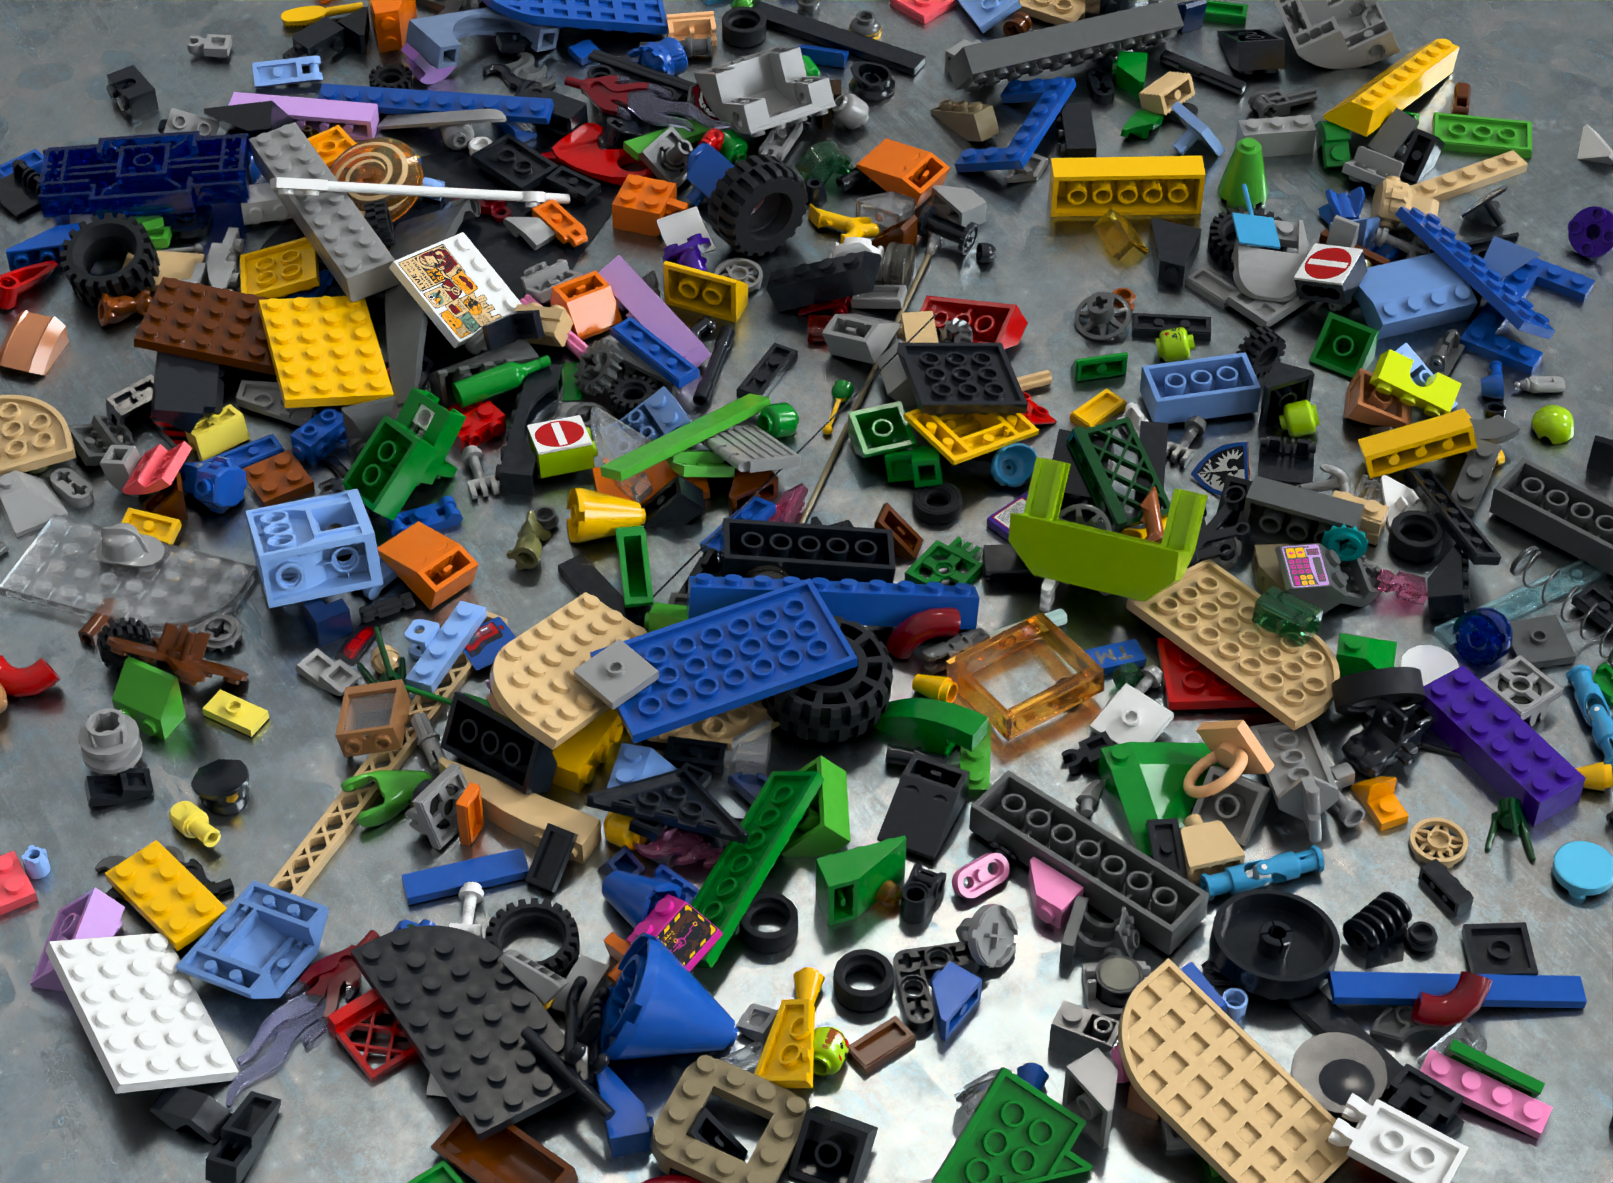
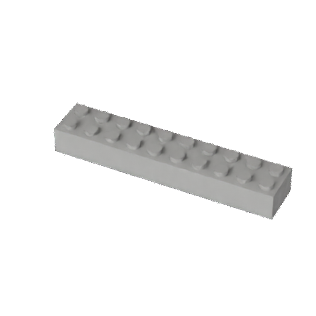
[249,122,400,302]

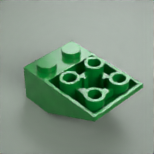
[816,835,906,926]

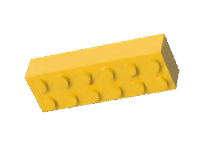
[1048,156,1206,217]

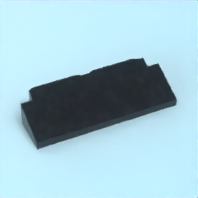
[150,352,226,434]

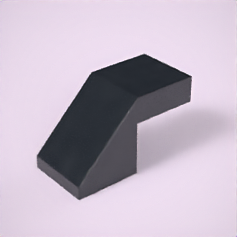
[149,1087,232,1144]

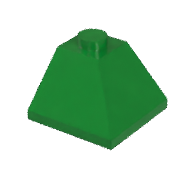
[1336,632,1397,678]

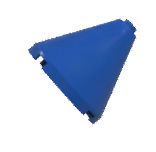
[601,933,738,1061]

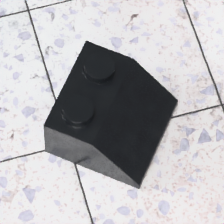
[787,1106,878,1183]

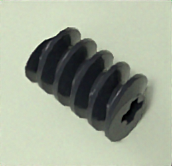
[1342,892,1412,955]

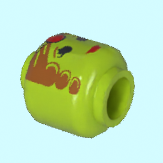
[813,1026,850,1076]

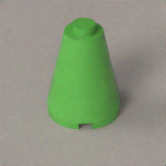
[1217,138,1268,210]

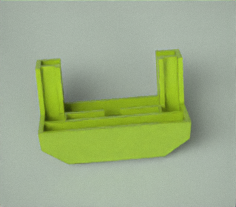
[1008,457,1208,602]

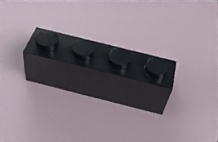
[766,251,882,312]
[440,691,557,795]

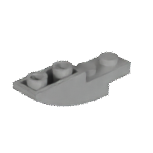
[207,227,244,291]

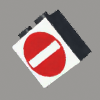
[1294,243,1368,305]

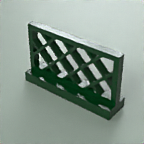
[1066,417,1171,533]

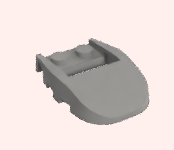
[1231,212,1308,302]

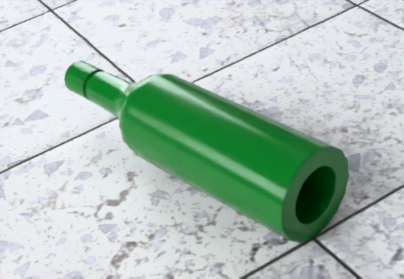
[452,355,551,408]

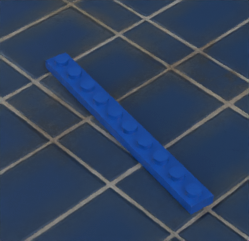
[317,83,554,125]

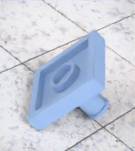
[1171,101,1225,157]

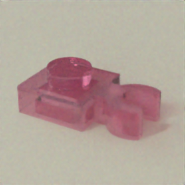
[1376,569,1428,604]

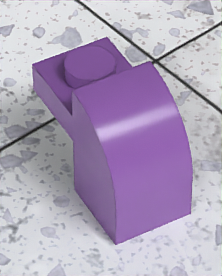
[401,43,456,84]

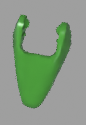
[340,770,433,827]

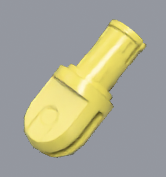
[169,801,221,847]

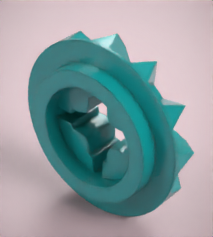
[1322,523,1368,561]

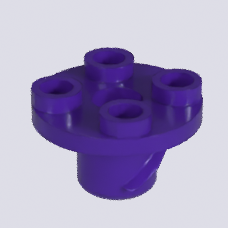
[1568,206,1613,258]
[662,233,712,271]

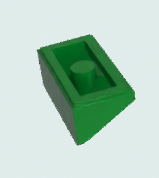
[1070,352,1128,382]

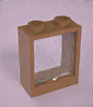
[335,679,411,757]

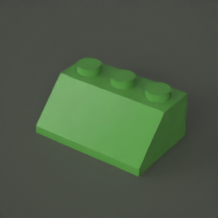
[781,755,851,857]

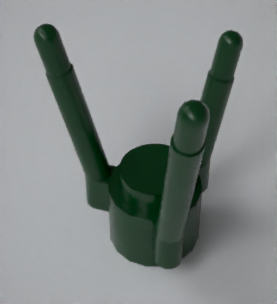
[357,627,407,696]
[1485,797,1536,862]

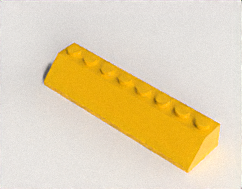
[1323,38,1459,137]

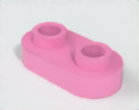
[952,853,1010,898]

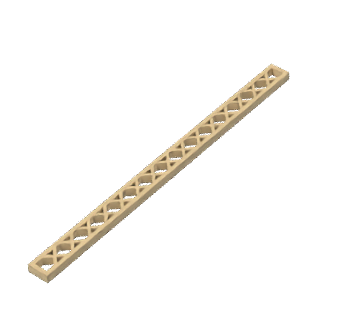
[269,611,508,897]

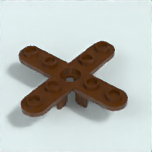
[106,622,249,686]

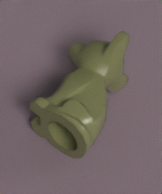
[507,510,552,570]

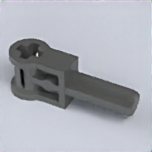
[1248,88,1318,119]

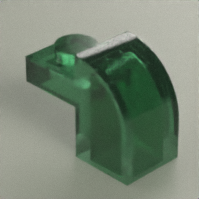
[795,141,854,185]

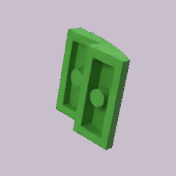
[666,449,735,478]

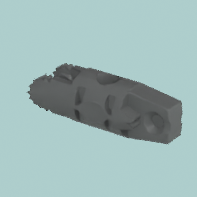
[922,628,991,675]

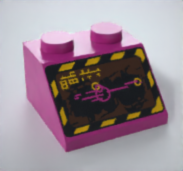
[626,894,723,972]

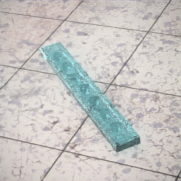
[1434,559,1611,651]

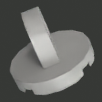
[956,904,1018,968]

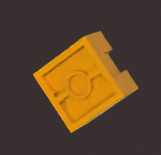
[307,125,366,182]

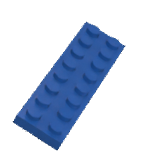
[1395,207,1556,340]

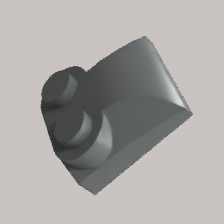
[341,396,399,458]

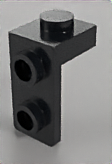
[482,310,545,351]

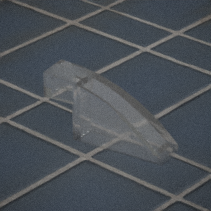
[591,406,653,503]

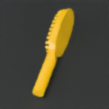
[281,2,363,28]

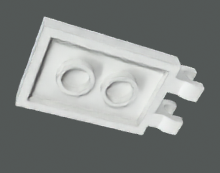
[1327,1093,1469,1183]

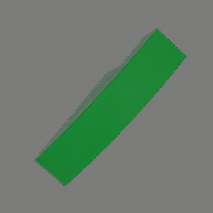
[615,526,654,608]
[873,698,989,759]

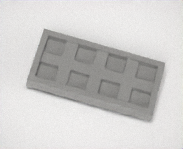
[1227,252,1310,327]

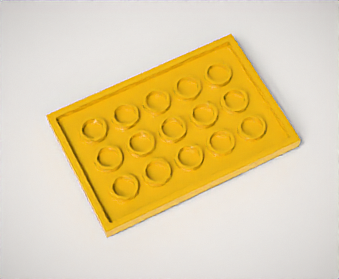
[258,296,394,408]

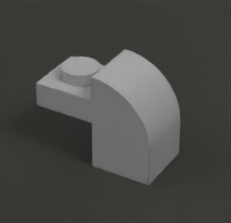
[100,445,141,497]

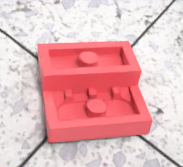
[121,441,192,495]

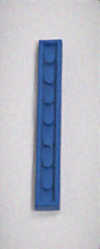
[1328,971,1587,1008]

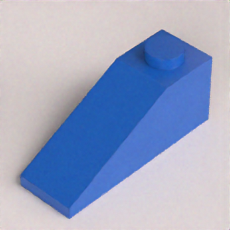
[594,1066,654,1158]

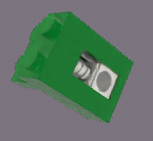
[396,387,466,485]

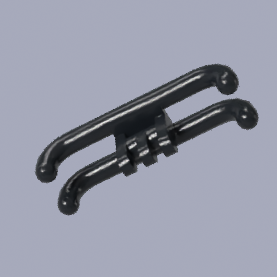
[564,976,610,1075]

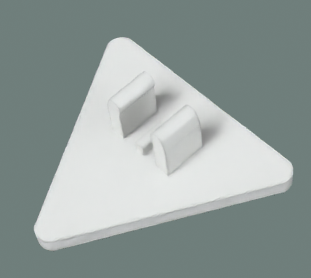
[1380,475,1430,529]

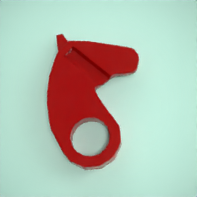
[541,123,656,185]

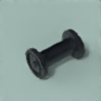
[917,204,979,255]

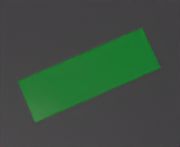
[563,362,582,401]

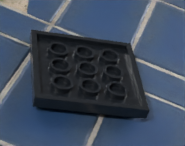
[897,343,1028,415]

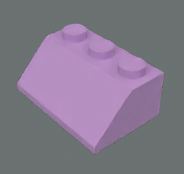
[29,888,125,992]

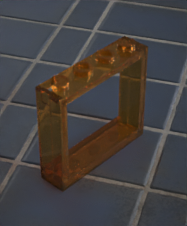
[946,612,1104,741]

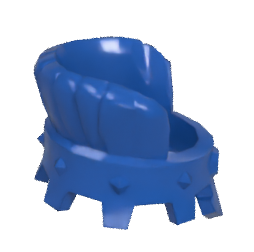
[627,37,688,76]

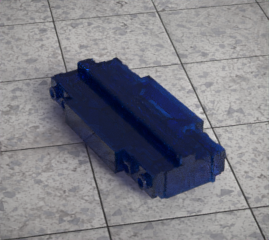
[38,131,252,219]

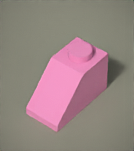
[1028,856,1084,929]

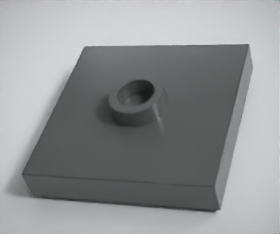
[1500,615,1576,668]

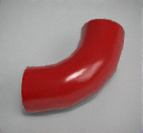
[0,655,61,698]

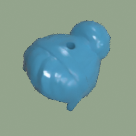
[990,442,1037,488]

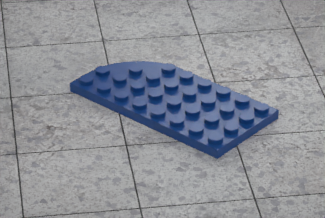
[481,0,668,35]

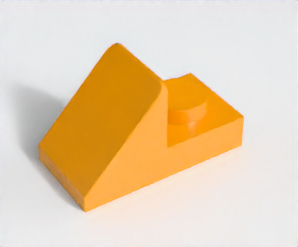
[1351,776,1409,832]

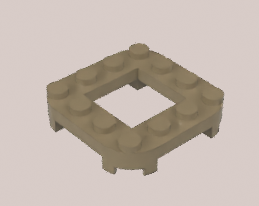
[649,1055,806,1183]

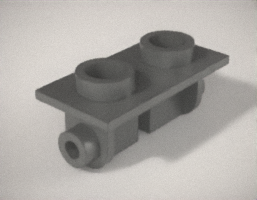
[1425,329,1465,377]

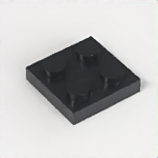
[1461,922,1538,975]

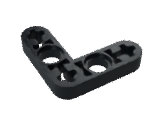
[893,941,982,1033]

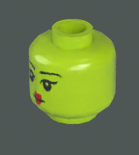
[1156,327,1195,363]

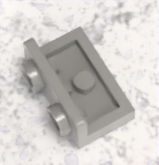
[1342,146,1404,189]

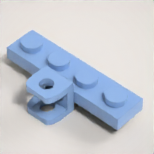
[404,601,487,693]

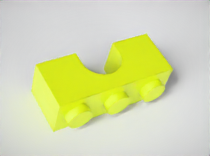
[1369,349,1462,417]

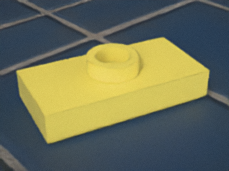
[202,689,269,737]

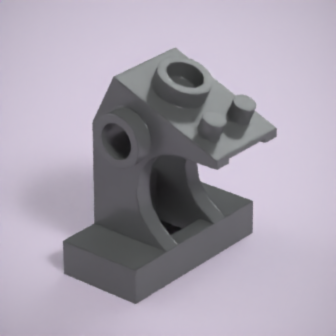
[1059,896,1140,966]

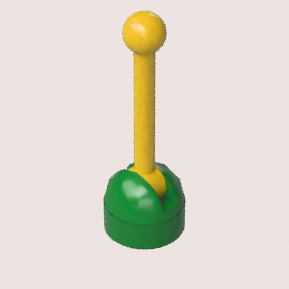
[822,380,854,435]

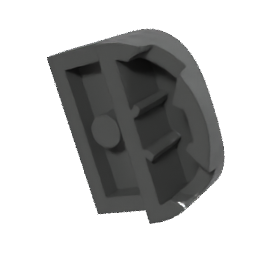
[68,415,132,466]
[1339,555,1386,607]

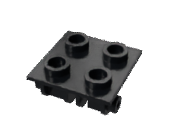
[0,159,58,217]
[1258,435,1316,485]

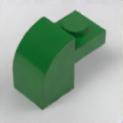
[1315,121,1351,169]
[885,446,943,487]

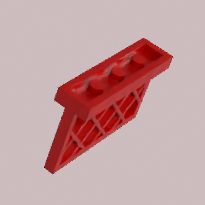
[328,989,418,1083]

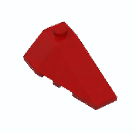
[919,295,1028,349]

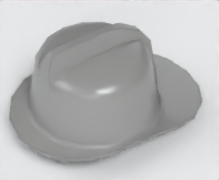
[96,523,165,567]

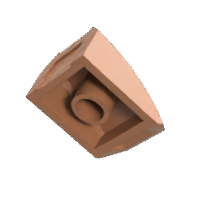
[0,310,69,375]
[1343,368,1412,428]

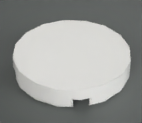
[1400,645,1459,686]

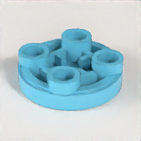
[1551,841,1613,899]

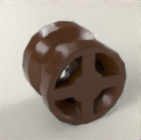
[1003,11,1032,37]

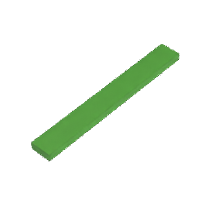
[600,393,771,482]

